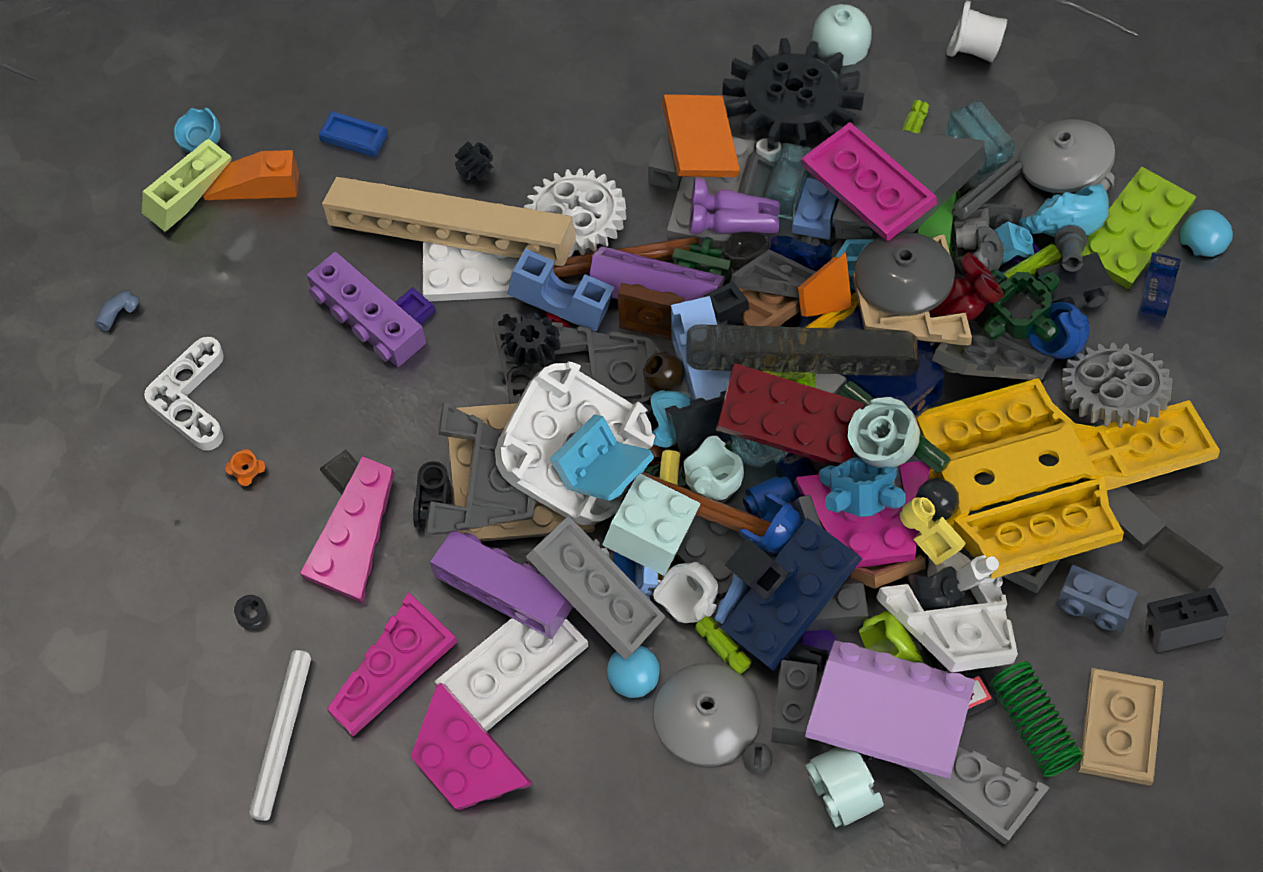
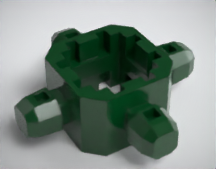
[982,269,1060,342]

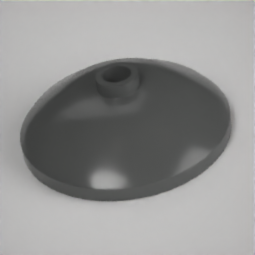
[855,232,955,316]

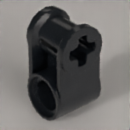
[413,461,451,528]

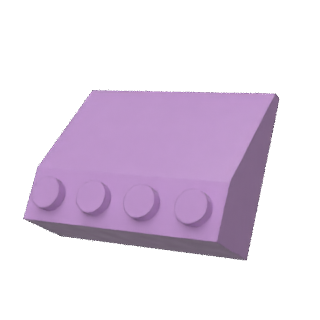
[805,640,975,779]

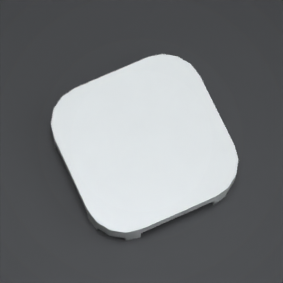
[495,361,655,525]

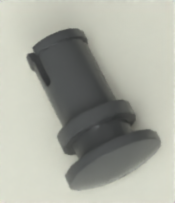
[1054,225,1087,272]

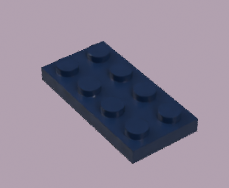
[720,517,862,671]

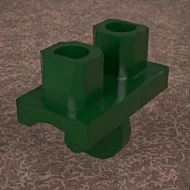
[673,237,732,284]

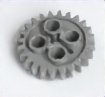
[1061,343,1173,428]

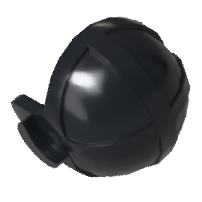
[906,566,965,611]

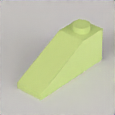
[142,139,231,232]

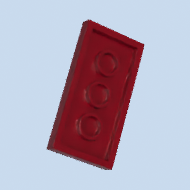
[715,363,865,466]

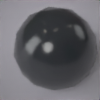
[916,478,959,521]

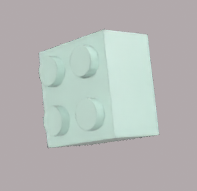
[602,474,701,576]

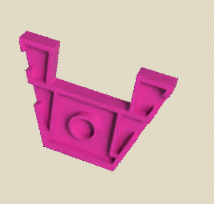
[797,461,930,567]

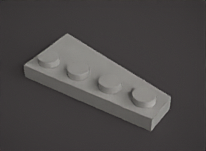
[907,747,1050,845]

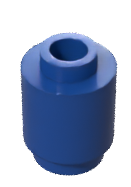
[743,476,796,519]

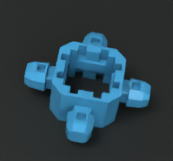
[819,458,906,517]

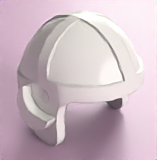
[653,562,718,623]

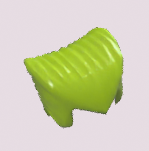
[859,610,924,663]

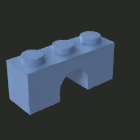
[508,248,614,332]

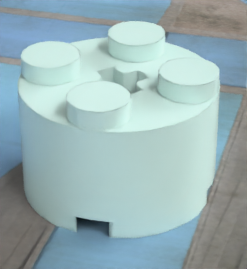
[805,746,884,827]

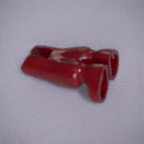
[923,252,1004,347]

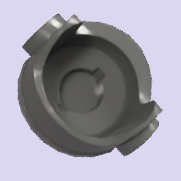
[952,226,1005,278]

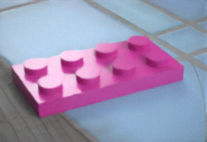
[801,122,937,242]

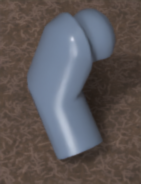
[95,290,139,331]

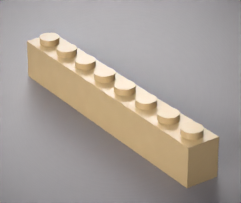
[322,177,576,266]

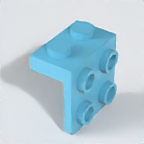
[550,414,654,501]

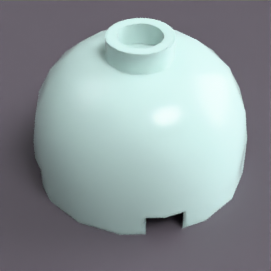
[812,4,872,66]
[848,397,920,469]

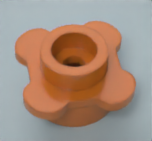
[225,449,266,486]

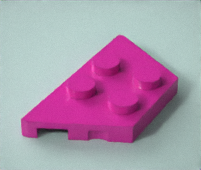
[410,683,532,810]

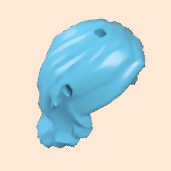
[1019,184,1109,237]

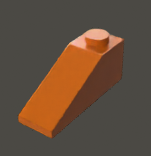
[204,150,299,200]

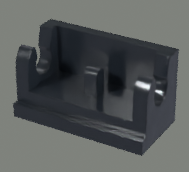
[1146,587,1229,653]

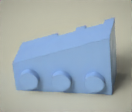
[671,296,732,400]

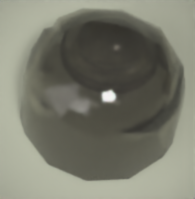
[722,232,770,271]

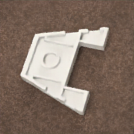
[876,576,1018,672]

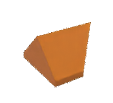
[798,252,852,317]

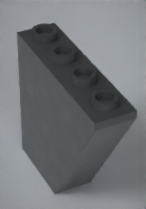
[834,126,985,240]

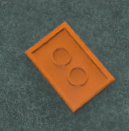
[661,94,740,177]

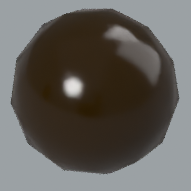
[643,352,685,392]

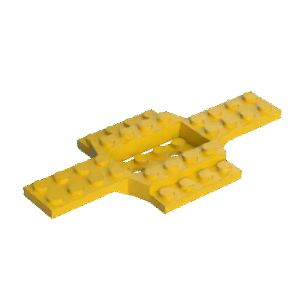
[899,378,1220,579]

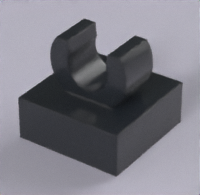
[704,282,750,327]

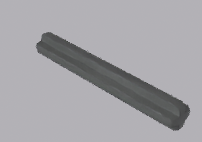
[952,157,1023,220]

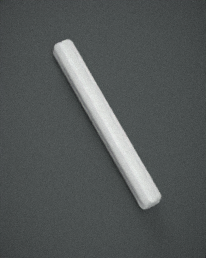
[249,650,311,821]

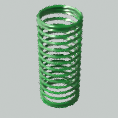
[990,661,1084,777]

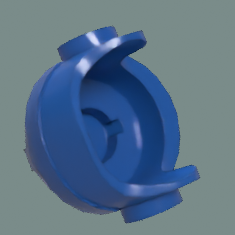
[1028,302,1090,359]
[739,493,803,556]

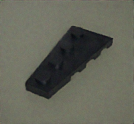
[665,373,792,465]

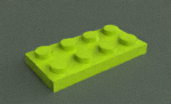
[1082,166,1197,290]

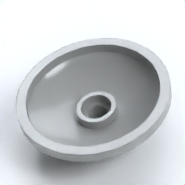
[1020,119,1115,193]
[654,663,760,767]

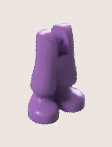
[689,178,780,234]

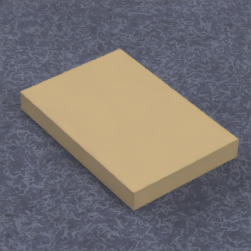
[1078,668,1163,786]

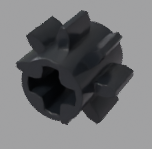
[455,141,493,181]

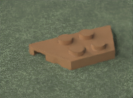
[739,288,801,340]

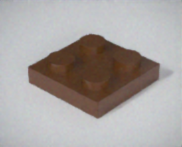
[618,283,685,341]

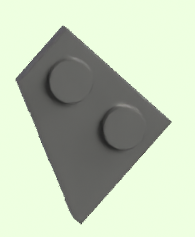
[731,250,816,298]

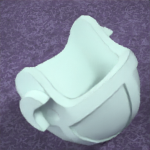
[684,436,744,501]

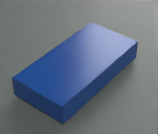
[318,111,388,158]

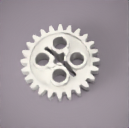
[524,169,627,257]

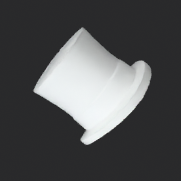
[947,0,1007,63]

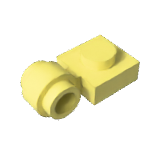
[900,497,965,566]

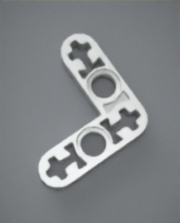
[144,337,224,451]

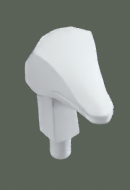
[927,552,999,591]

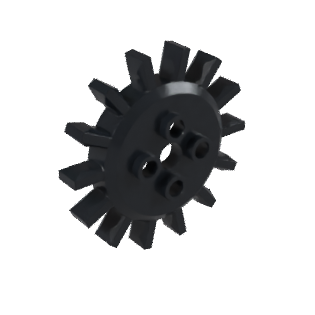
[722,38,864,152]

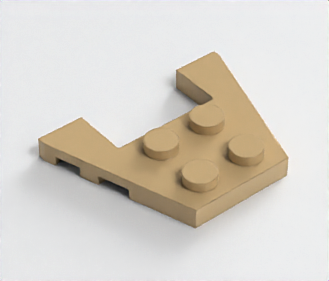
[853,234,972,345]

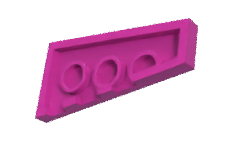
[327,592,457,737]

